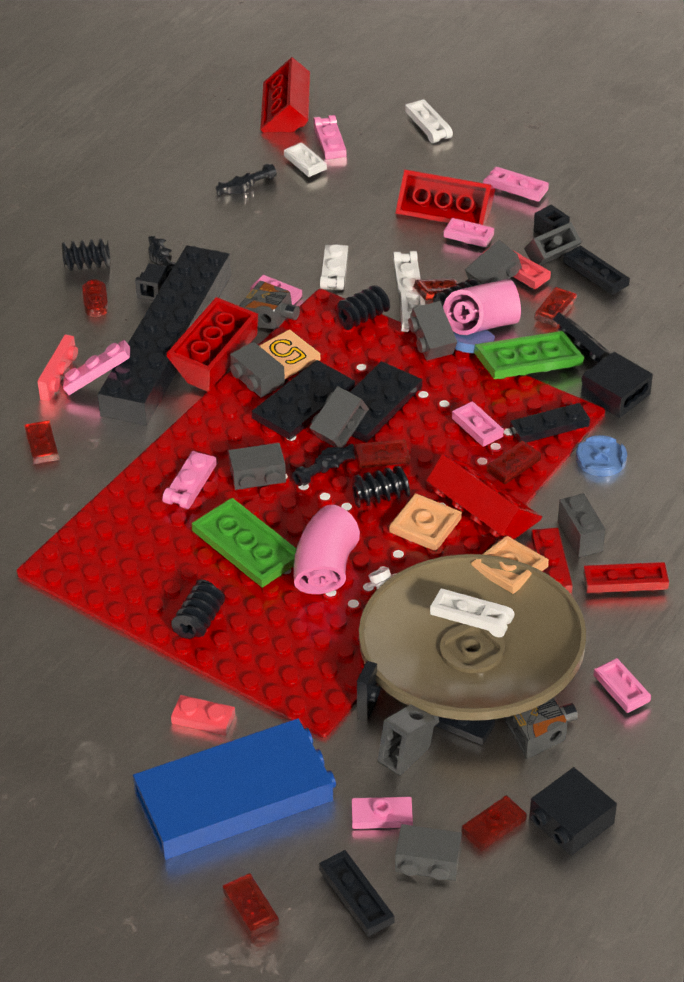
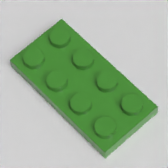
[474,331,584,379]
[192,498,297,588]

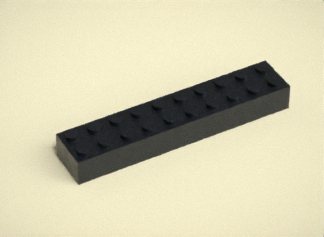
[98,245,231,426]

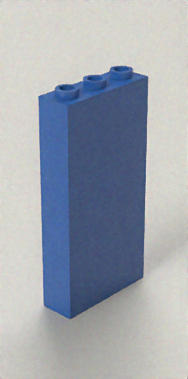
[133,718,336,860]

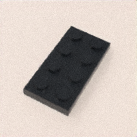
[252,360,355,440]
[350,361,423,443]

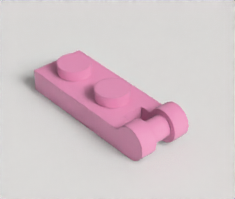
[313,115,346,160]
[483,167,549,202]
[163,451,217,509]

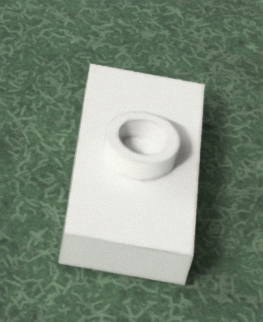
[284,142,327,177]

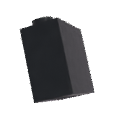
[581,351,653,418]
[529,767,617,856]

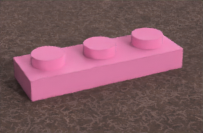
[63,340,130,395]

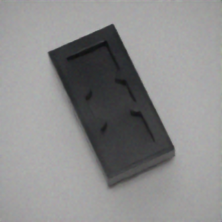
[357,661,381,721]
[436,716,495,745]

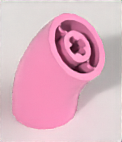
[443,279,521,335]
[294,505,360,594]

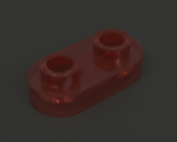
[82,279,108,317]

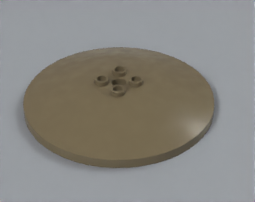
[359,554,586,721]

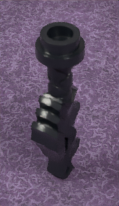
[215,164,277,196]
[148,236,175,277]
[292,443,357,486]

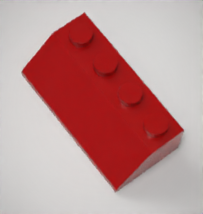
[260,57,310,132]
[395,169,495,226]
[167,297,258,392]
[426,454,543,539]

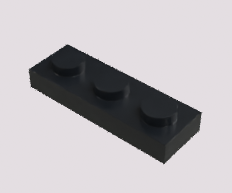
[563,245,630,295]
[553,312,611,363]
[510,403,590,444]
[319,850,395,937]

